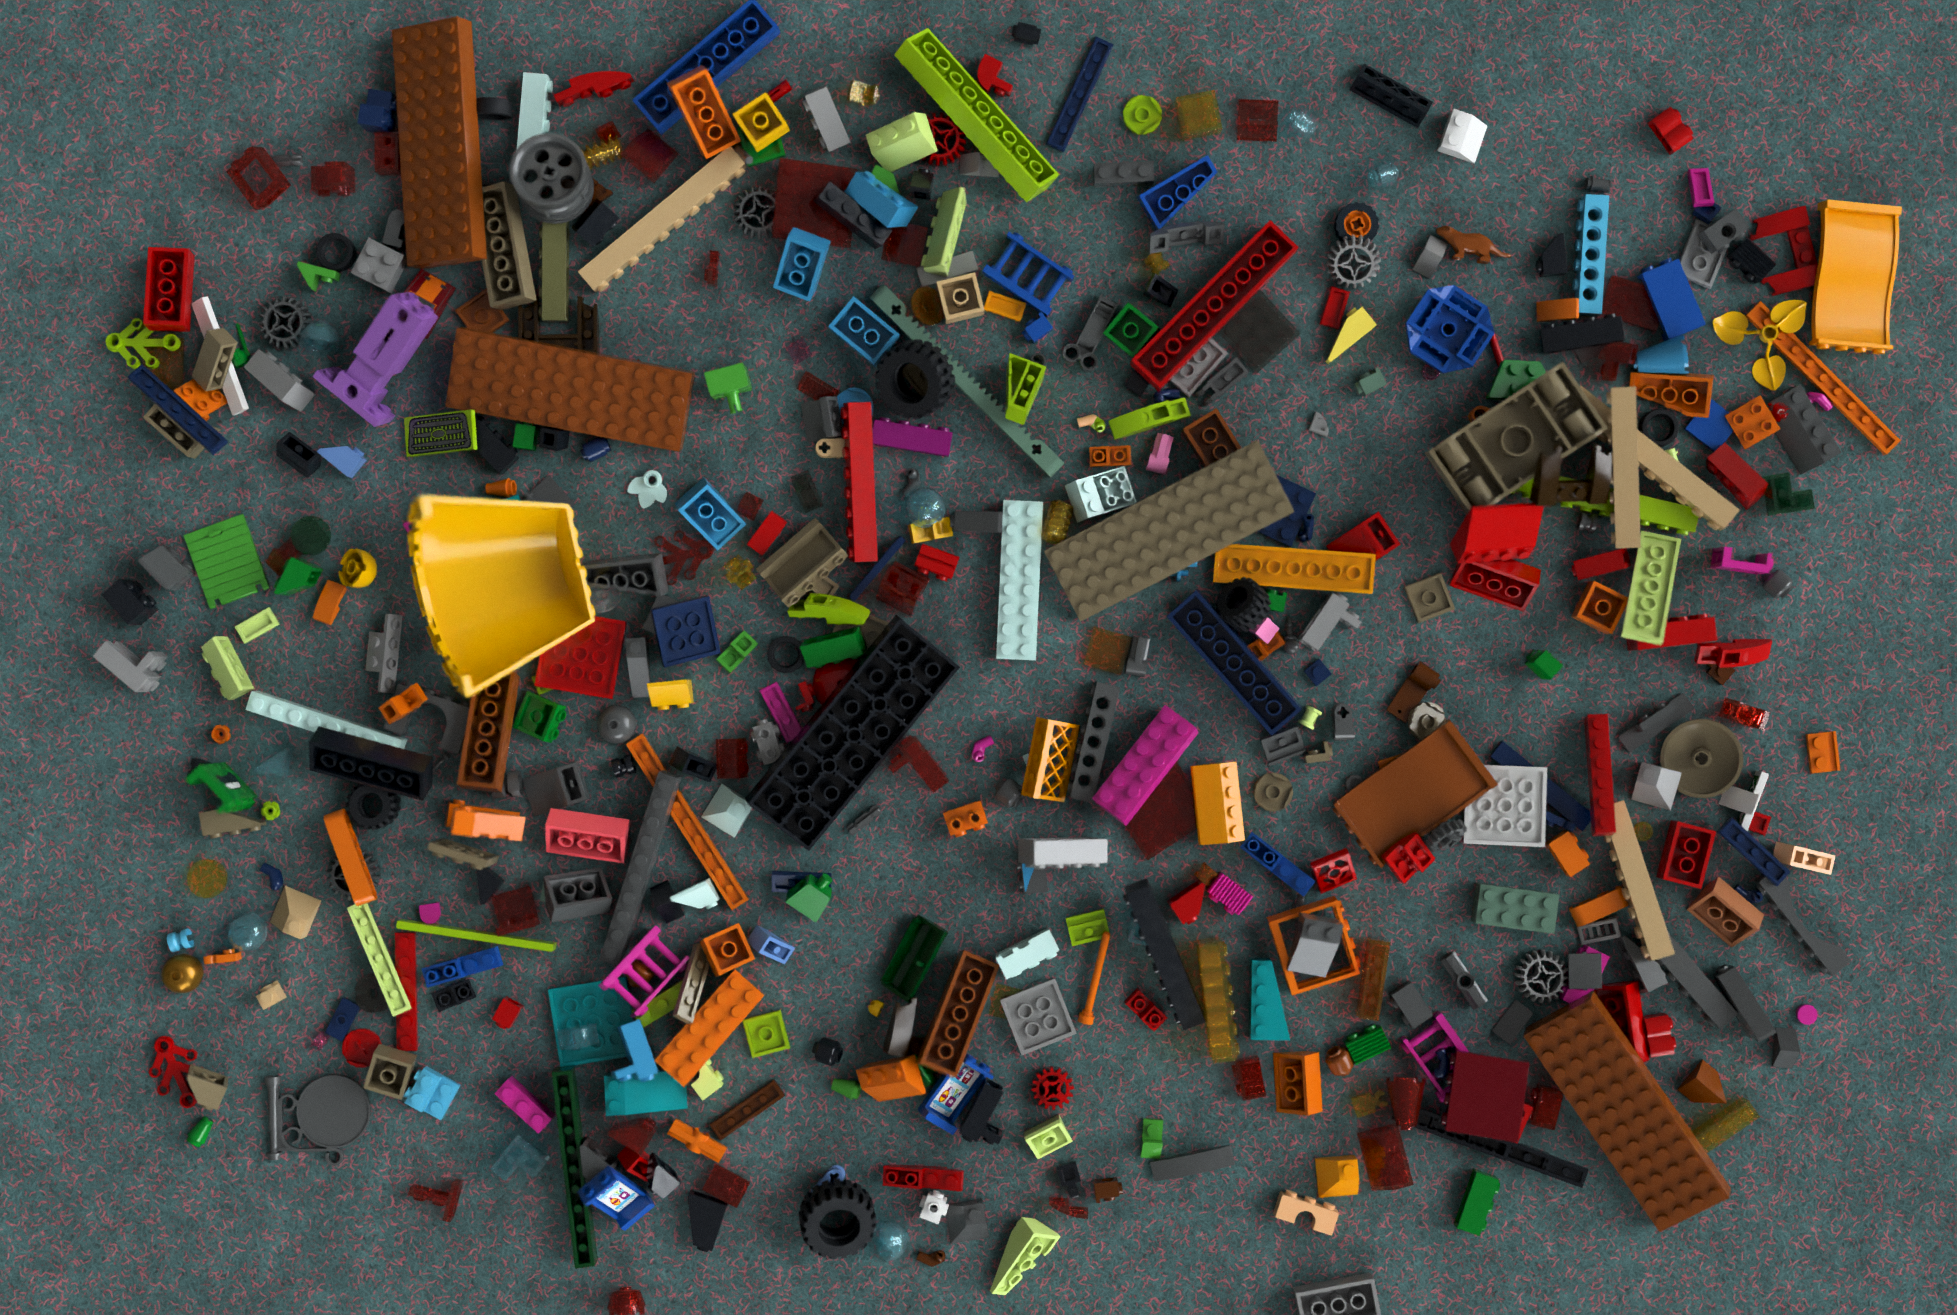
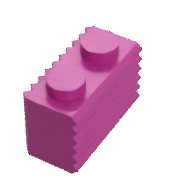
[1206,872,1253,916]

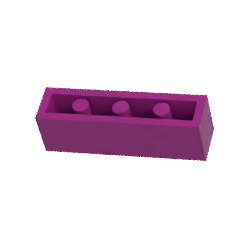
[872,417,953,457]

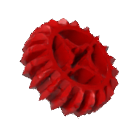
[922,112,966,167]

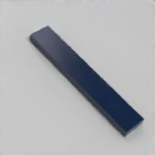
[1046,37,1114,153]
[127,364,228,455]
[1489,741,1591,831]

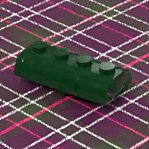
[880,915,949,1003]

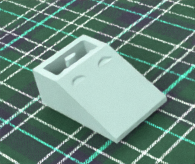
[1065,466,1136,523]

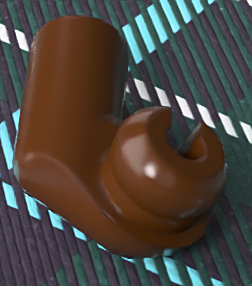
[916,1250,946,1267]

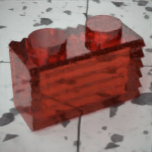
[1231,1055,1266,1101]
[1528,1084,1564,1130]

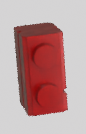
[914,543,960,582]

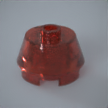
[607,1287,646,1315]

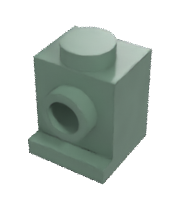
[1354,367,1387,397]

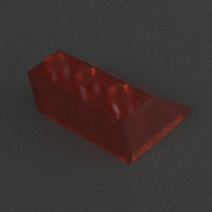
[1357,1123,1414,1191]

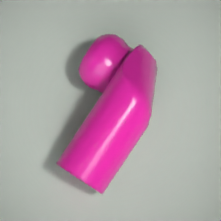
[1806,392,1833,411]
[971,735,994,762]

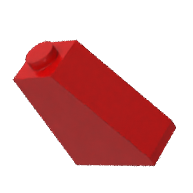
[1572,548,1631,580]

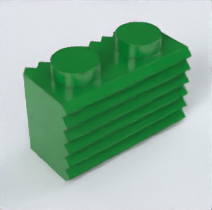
[1524,649,1563,680]
[1343,1023,1391,1065]

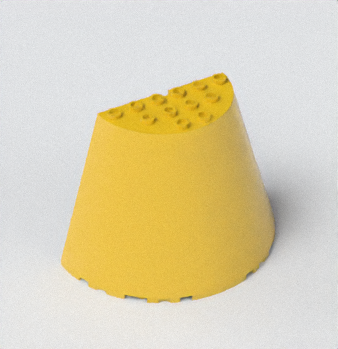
[407,496,595,697]

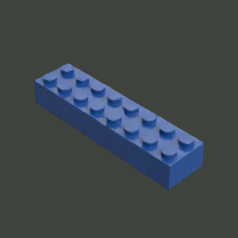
[632,0,781,135]

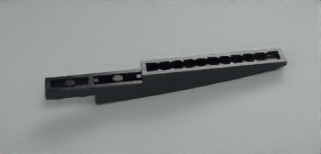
[1391,1100,1589,1188]

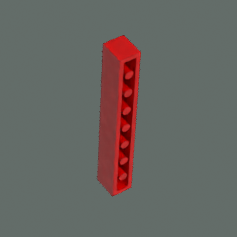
[841,402,878,562]

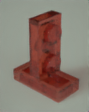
[408,1178,464,1222]

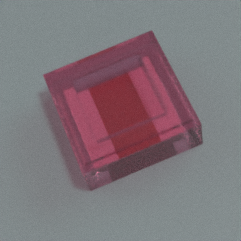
[786,338,813,365]

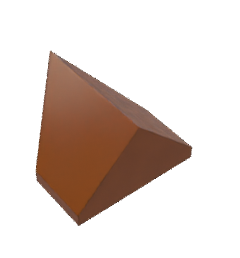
[1677,1059,1727,1104]

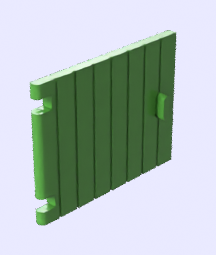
[183,514,270,609]

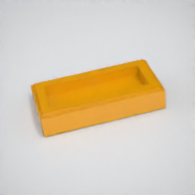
[984,291,1027,322]

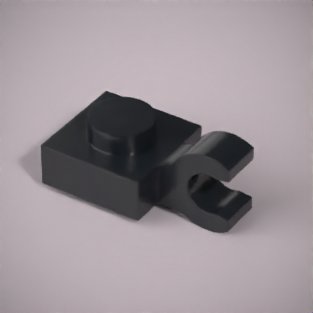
[1057,1161,1081,1199]

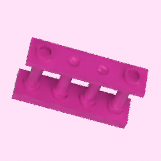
[598,925,690,1018]
[1400,1011,1469,1103]

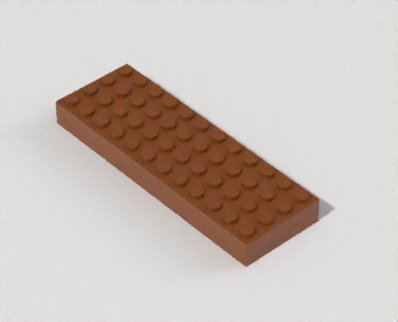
[392,16,487,269]
[445,327,695,452]
[1523,991,1731,1232]

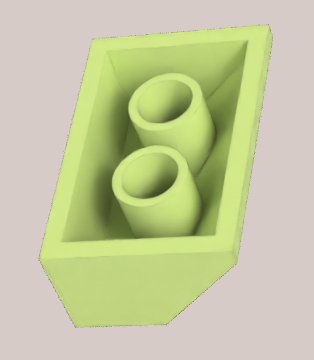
[866,112,938,172]
[201,636,254,700]

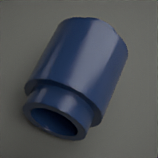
[580,437,611,462]

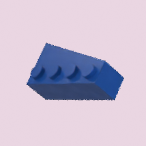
[1136,155,1217,231]

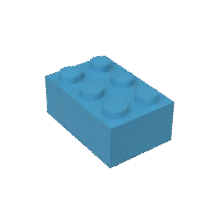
[773,227,831,302]
[828,296,900,367]

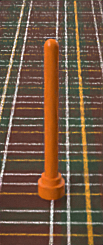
[1077,931,1110,1025]

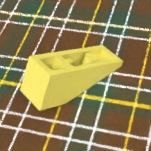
[1326,307,1377,364]

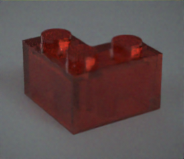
[311,161,355,197]

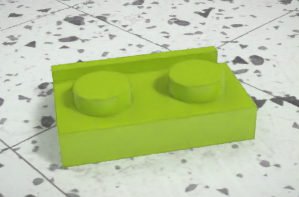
[1065,908,1110,946]

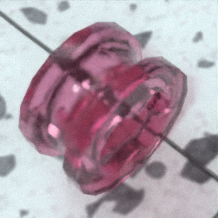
[1421,364,1440,381]
[311,1031,330,1051]

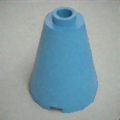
[1632,335,1689,375]

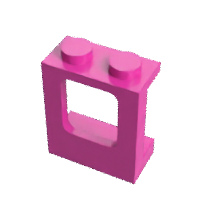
[1710,547,1774,575]

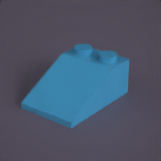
[675,477,747,551]

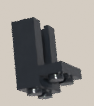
[959,1078,1003,1145]

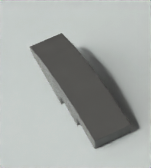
[1150,1145,1235,1182]

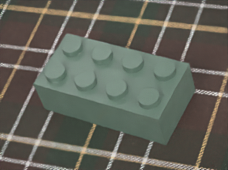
[1471,882,1560,934]

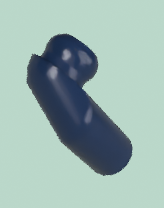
[1153,389,1179,404]

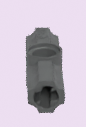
[1440,951,1488,1010]

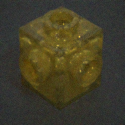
[723,554,757,590]

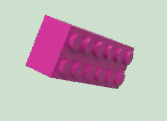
[1092,705,1198,826]

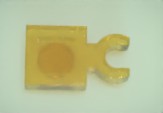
[1350,1090,1388,1118]

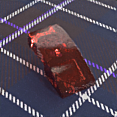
[1049,1197,1088,1219]

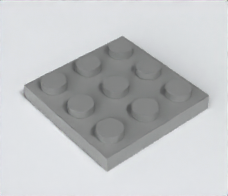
[1000,978,1077,1055]

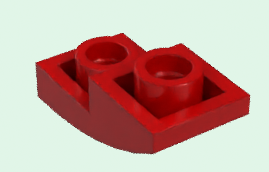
[747,511,787,556]
[1124,988,1168,1032]

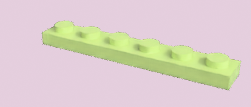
[347,903,412,1017]

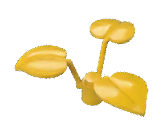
[1712,300,1807,391]

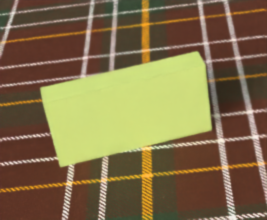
[235,607,280,644]

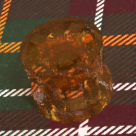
[1193,862,1218,886]

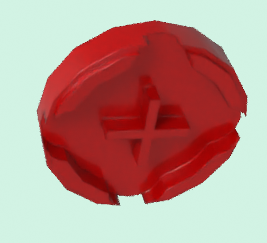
[342,1028,382,1068]

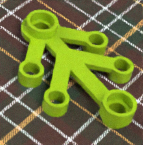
[105,318,181,369]

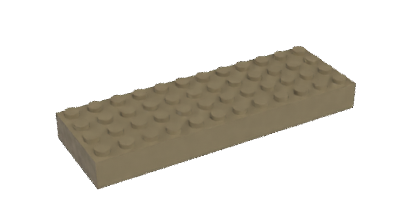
[1044,440,1295,622]

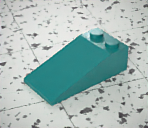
[604,1070,688,1116]

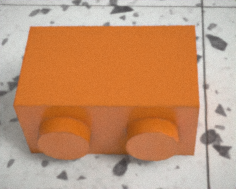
[1545,830,1590,877]

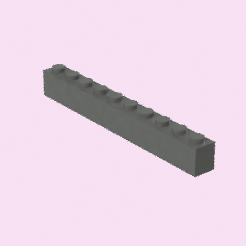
[599,770,682,965]

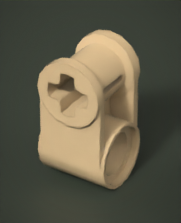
[815,437,845,459]

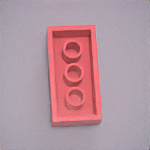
[545,808,629,864]

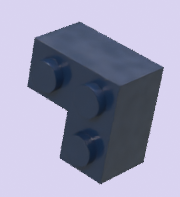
[357,89,397,135]

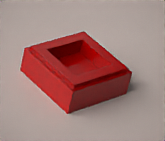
[1748,812,1771,836]

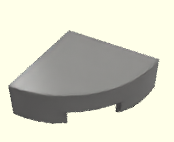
[1308,412,1329,437]

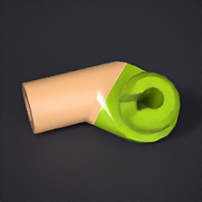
[1077,414,1106,433]

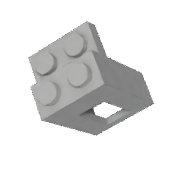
[1297,592,1362,651]
[93,641,168,692]

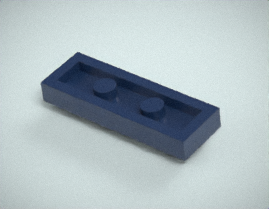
[772,871,832,893]

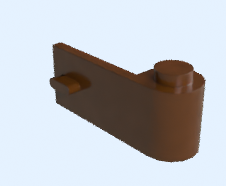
[1386,661,1441,724]

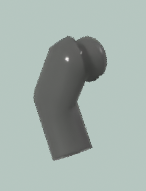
[901,468,920,498]

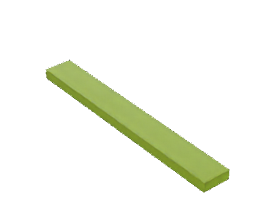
[396,919,557,952]

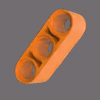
[1569,885,1629,927]

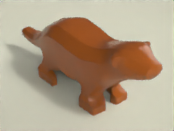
[1436,226,1511,264]

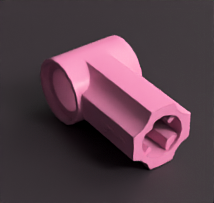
[1146,433,1174,475]

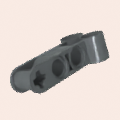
[1062,294,1119,373]

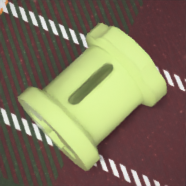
[1298,705,1322,730]

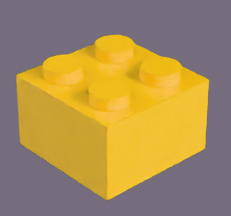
[733,92,790,152]

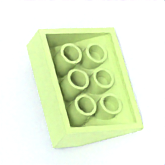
[921,187,967,277]

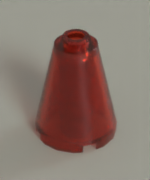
[1386,1077,1426,1130]

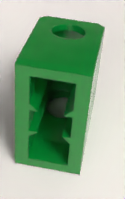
[786,873,832,922]

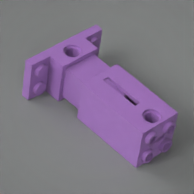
[313,292,438,427]

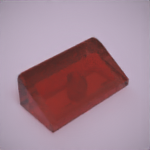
[797,371,840,400]

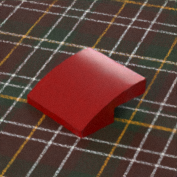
[1381,832,1435,884]

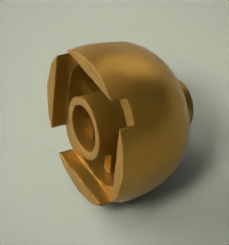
[161,953,204,993]

